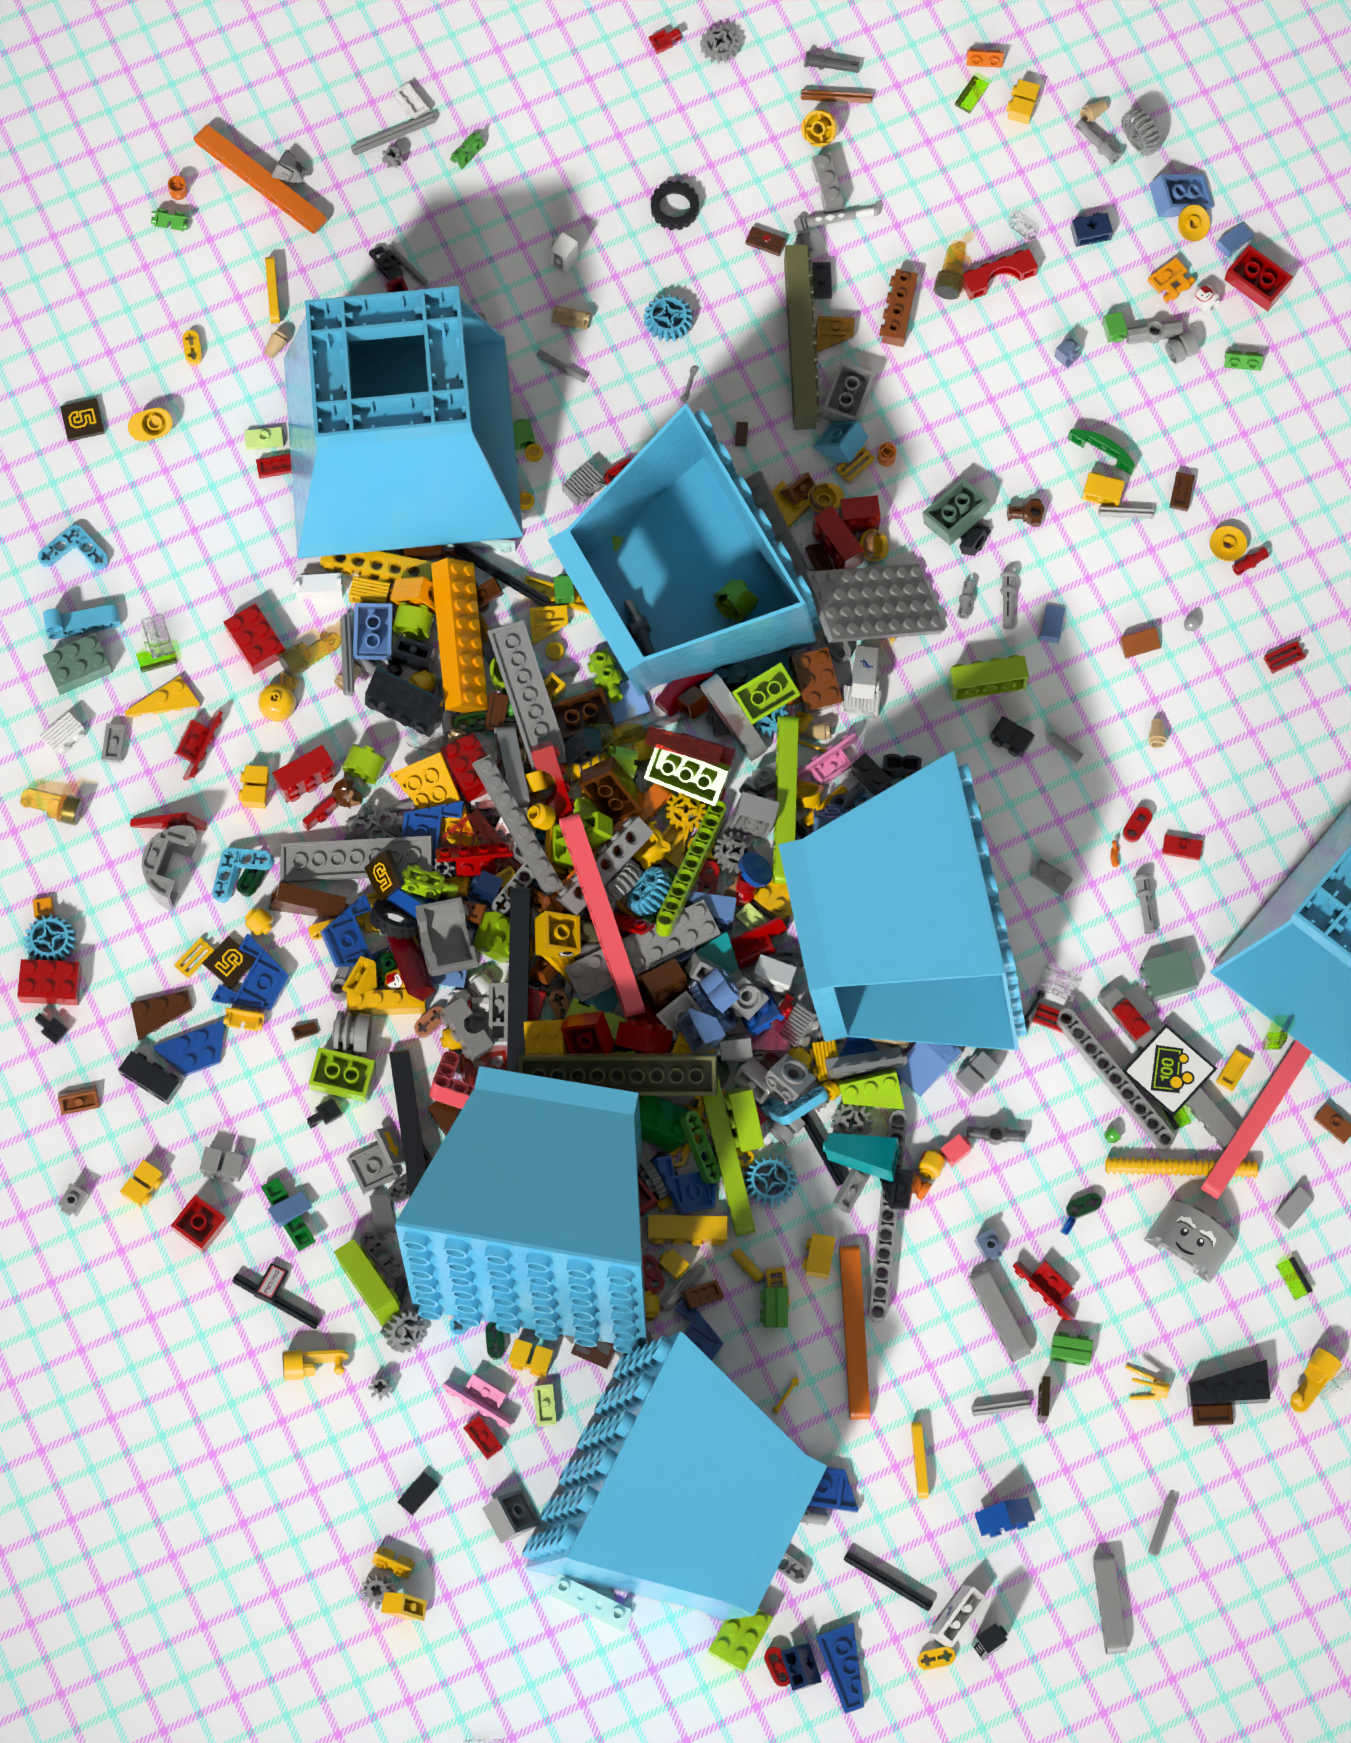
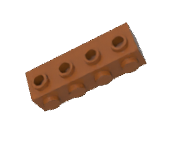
[879,269,918,347]

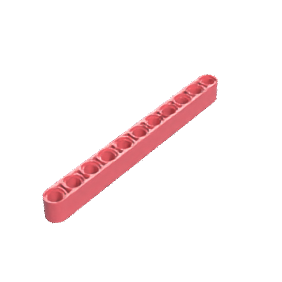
[559,813,645,1018]
[1201,1040,1312,1200]

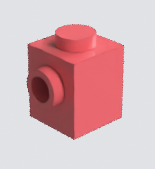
[940,1134,971,1167]

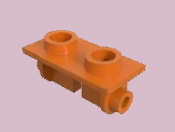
[966,48,1004,68]

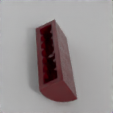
[655,671,714,716]
[387,935,436,1001]

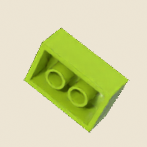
[732,662,801,724]
[308,1047,376,1103]
[723,1086,765,1152]
[708,1609,774,1673]

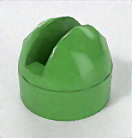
[1104,1126,1121,1143]

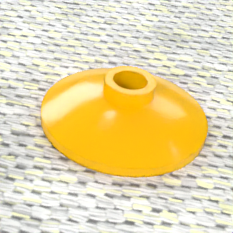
[1178,205,1210,242]
[1210,526,1247,561]

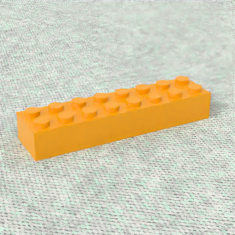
[431,558,488,713]

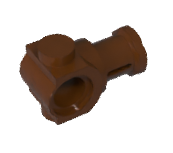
[1007,498,1045,527]

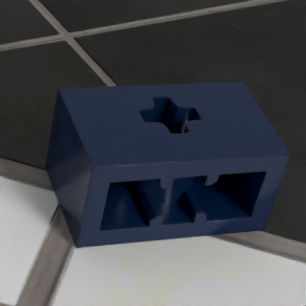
[1070,213,1113,247]
[468,870,503,906]
[780,1643,822,1691]

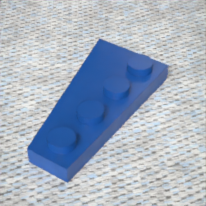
[816,1622,864,1714]

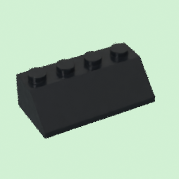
[365,667,443,737]

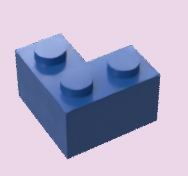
[974,1497,1036,1538]

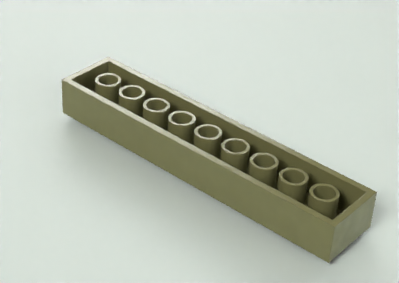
[784,244,821,430]
[518,1053,718,1096]

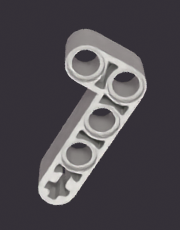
[491,843,535,916]

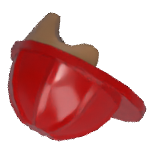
[724,871,756,906]

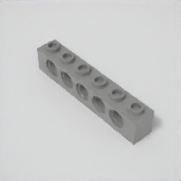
[555,816,654,915]

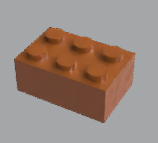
[789,647,843,713]

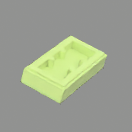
[244,427,284,450]

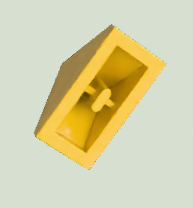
[342,956,377,996]

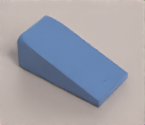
[1216,223,1255,258]
[1040,604,1065,643]
[267,1191,312,1228]

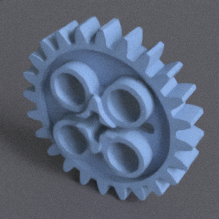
[689,980,737,1032]

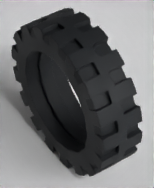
[651,180,699,230]
[369,899,419,939]

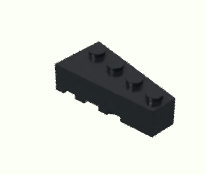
[713,648,790,696]
[1186,1359,1271,1407]

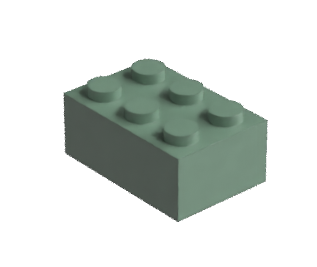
[922,477,990,546]
[43,633,112,695]

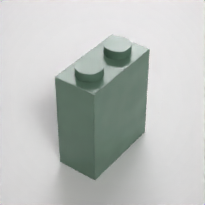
[1139,949,1199,1002]

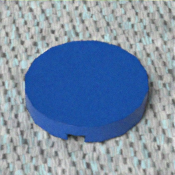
[738,851,773,888]

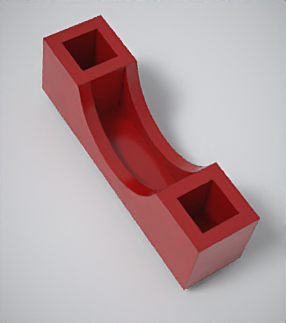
[961,249,1038,300]
[529,740,575,822]

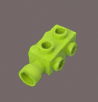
[587,649,623,703]
[401,865,459,901]

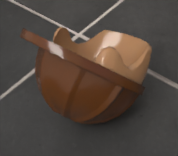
[332,771,363,809]

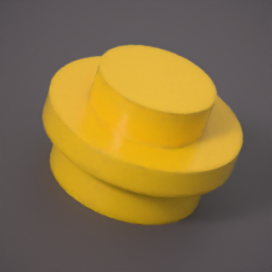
[525,444,543,462]
[519,492,535,510]

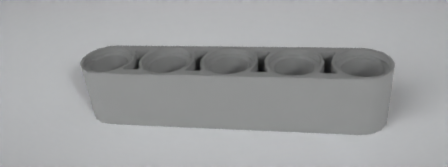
[700,674,768,761]
[494,726,530,809]
[968,1268,1031,1362]
[1093,1554,1127,1655]

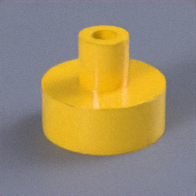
[821,1080,840,1101]

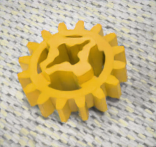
[665,793,706,833]

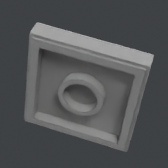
[347,1144,399,1195]

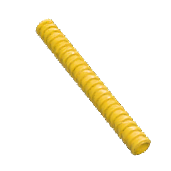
[1105,1156,1258,1178]

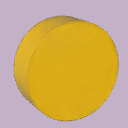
[545,641,564,661]

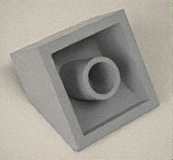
[482,1488,541,1543]

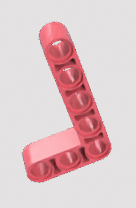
[429,1051,475,1109]

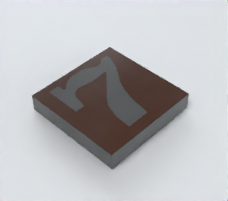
[571,1341,616,1369]

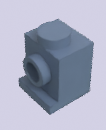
[1054,336,1080,368]
[974,1228,1004,1261]

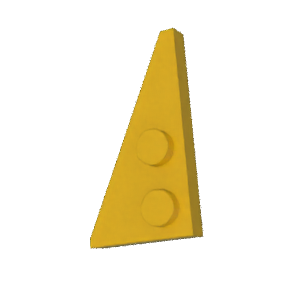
[124,676,200,717]

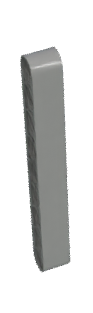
[1056,1008,1175,1150]

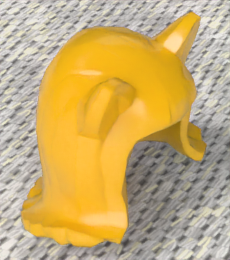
[632,820,672,870]

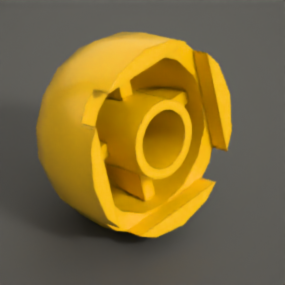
[801,110,838,147]
[258,683,297,722]

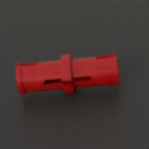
[1232,547,1269,576]

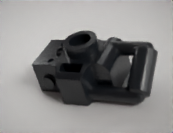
[369,246,403,282]
[959,521,991,556]
[706,698,730,735]

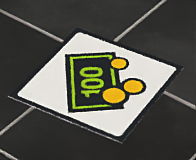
[1123,1024,1218,1117]

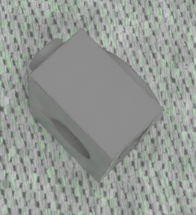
[729,969,769,1021]
[715,1032,753,1062]
[763,1053,816,1104]

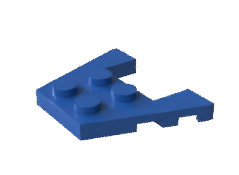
[401,801,464,876]
[320,894,390,967]
[211,933,290,1011]
[653,1148,717,1214]
[675,1298,723,1361]

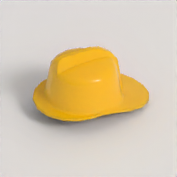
[128,408,172,441]
[796,781,824,809]

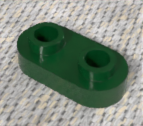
[453,711,487,735]
[237,860,266,897]
[374,950,397,987]

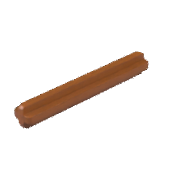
[801,89,872,104]

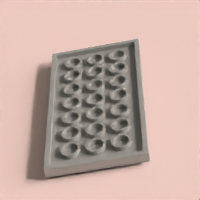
[802,564,945,643]

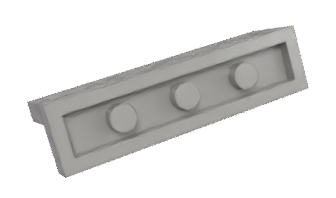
[824,1047,908,1080]

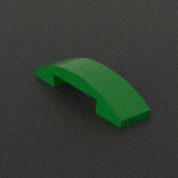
[1067,429,1135,476]
[261,1177,316,1252]

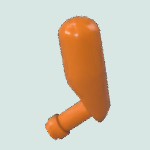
[1110,840,1119,867]

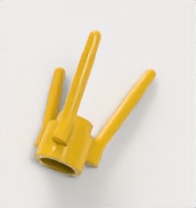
[1125,1365,1170,1401]

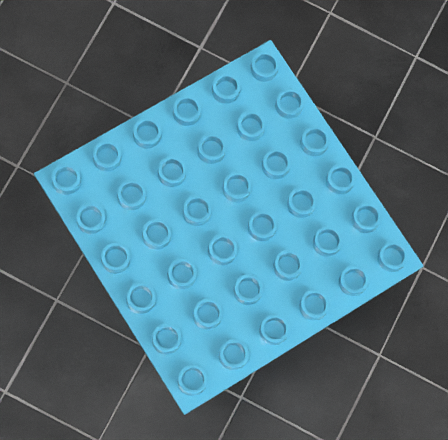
[284,286,523,559]
[548,403,822,697]
[778,751,1027,1051]
[1210,804,1351,1083]
[395,1066,648,1354]
[521,1332,827,1621]

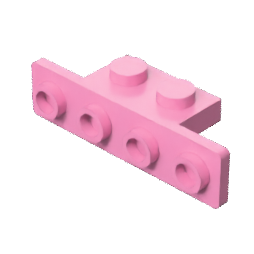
[797,733,857,787]
[442,1373,516,1428]

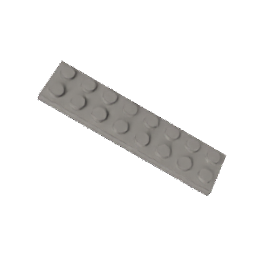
[487,620,567,772]
[280,836,433,883]
[564,899,721,1003]

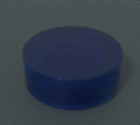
[1060,1215,1076,1235]

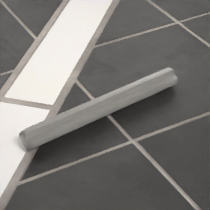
[351,113,436,155]
[340,615,355,696]

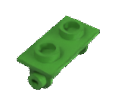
[450,132,485,169]
[151,208,191,231]
[1224,349,1263,371]

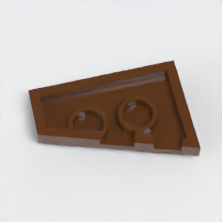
[131,990,192,1041]

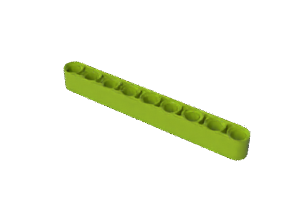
[773,716,799,884]
[655,801,726,937]
[702,1078,756,1237]

